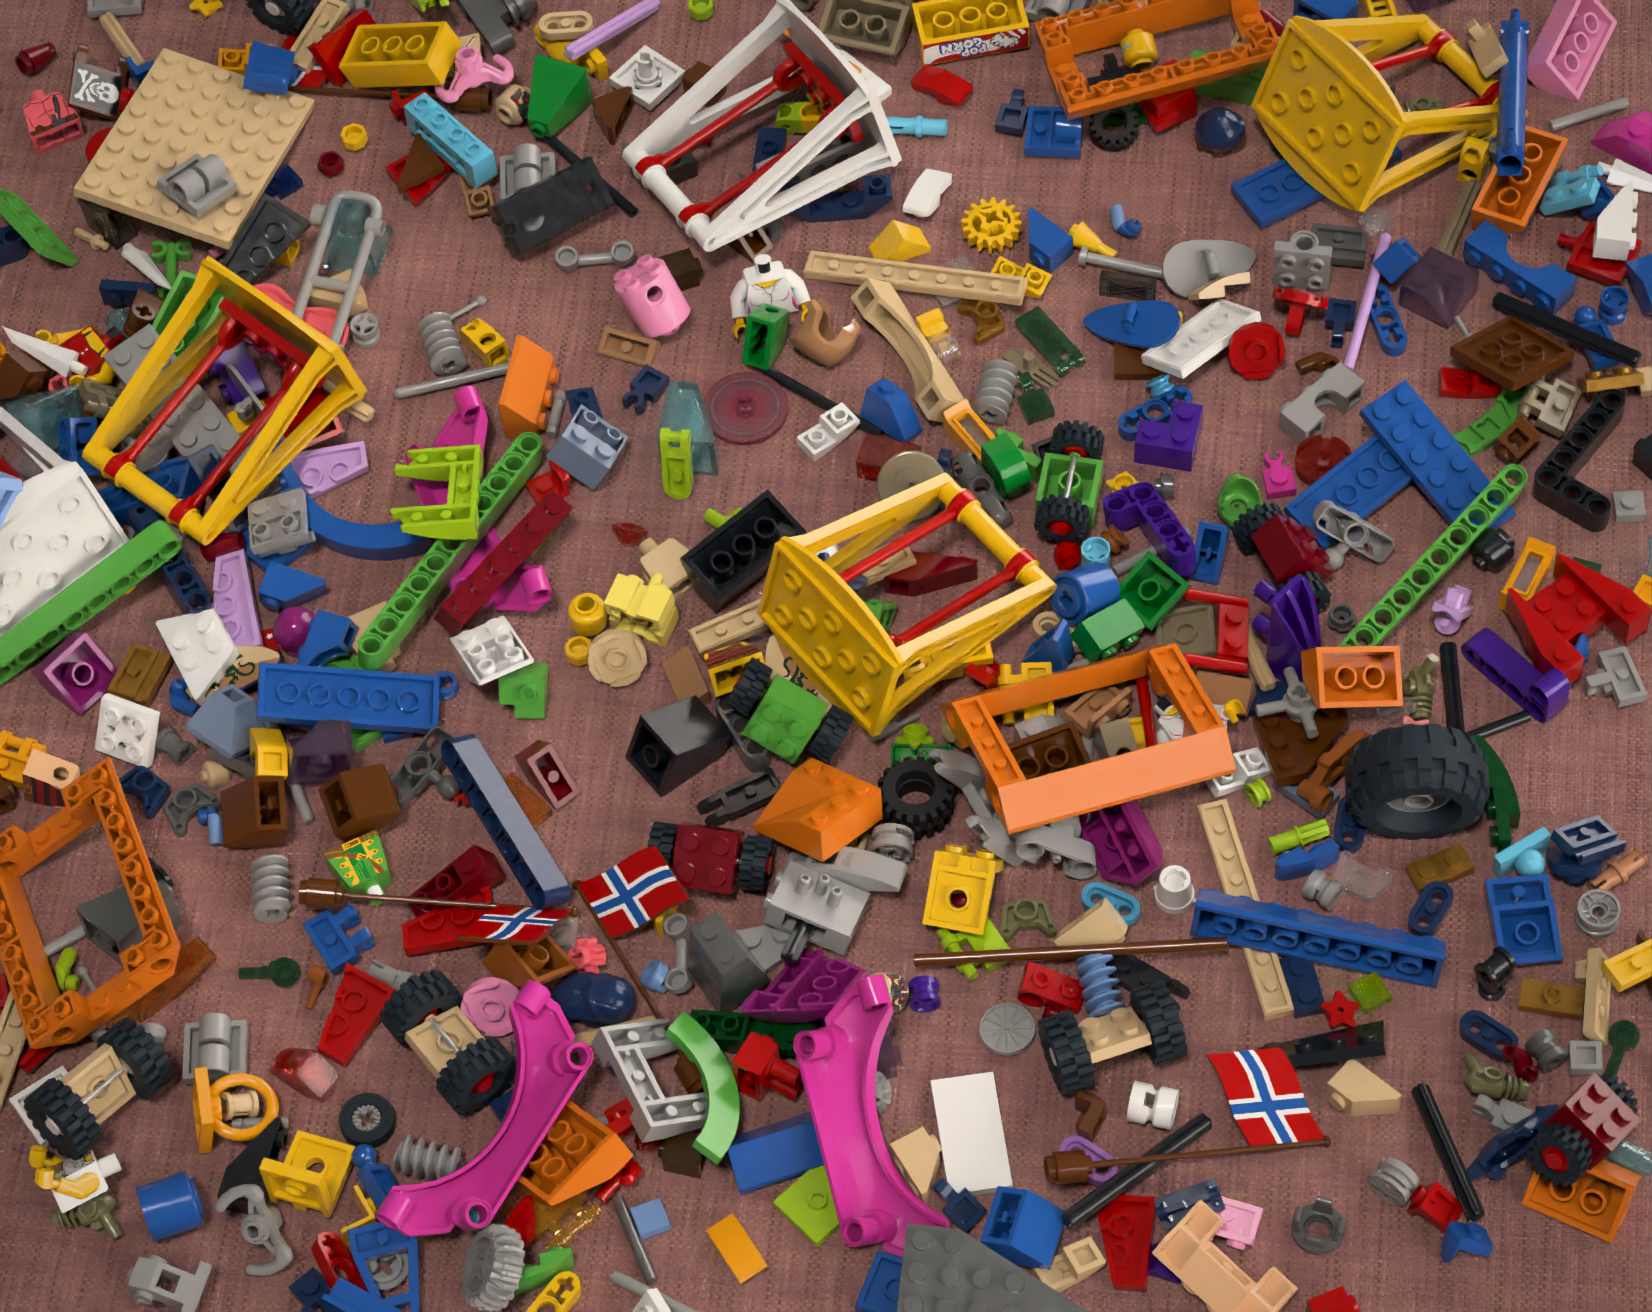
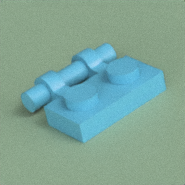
[1539,164,1603,216]

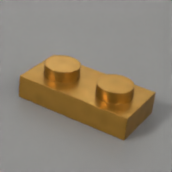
[1405,843,1475,895]

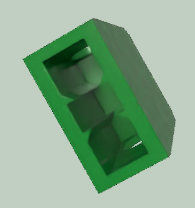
[742,304,789,370]

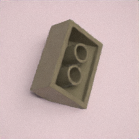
[818,0,912,56]

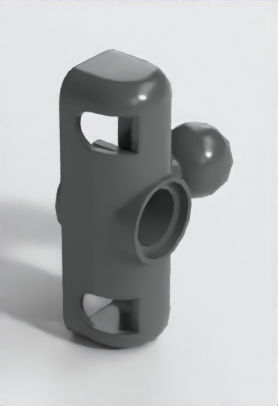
[940,451,1012,530]
[390,726,461,809]

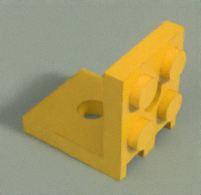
[922,843,1005,935]
[259,1130,356,1219]

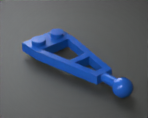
[347,1222,420,1312]

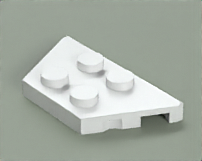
[155,609,239,706]

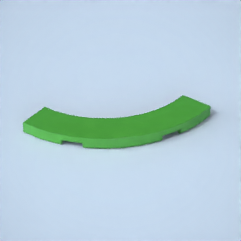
[1450,385,1527,458]
[665,1011,740,1165]

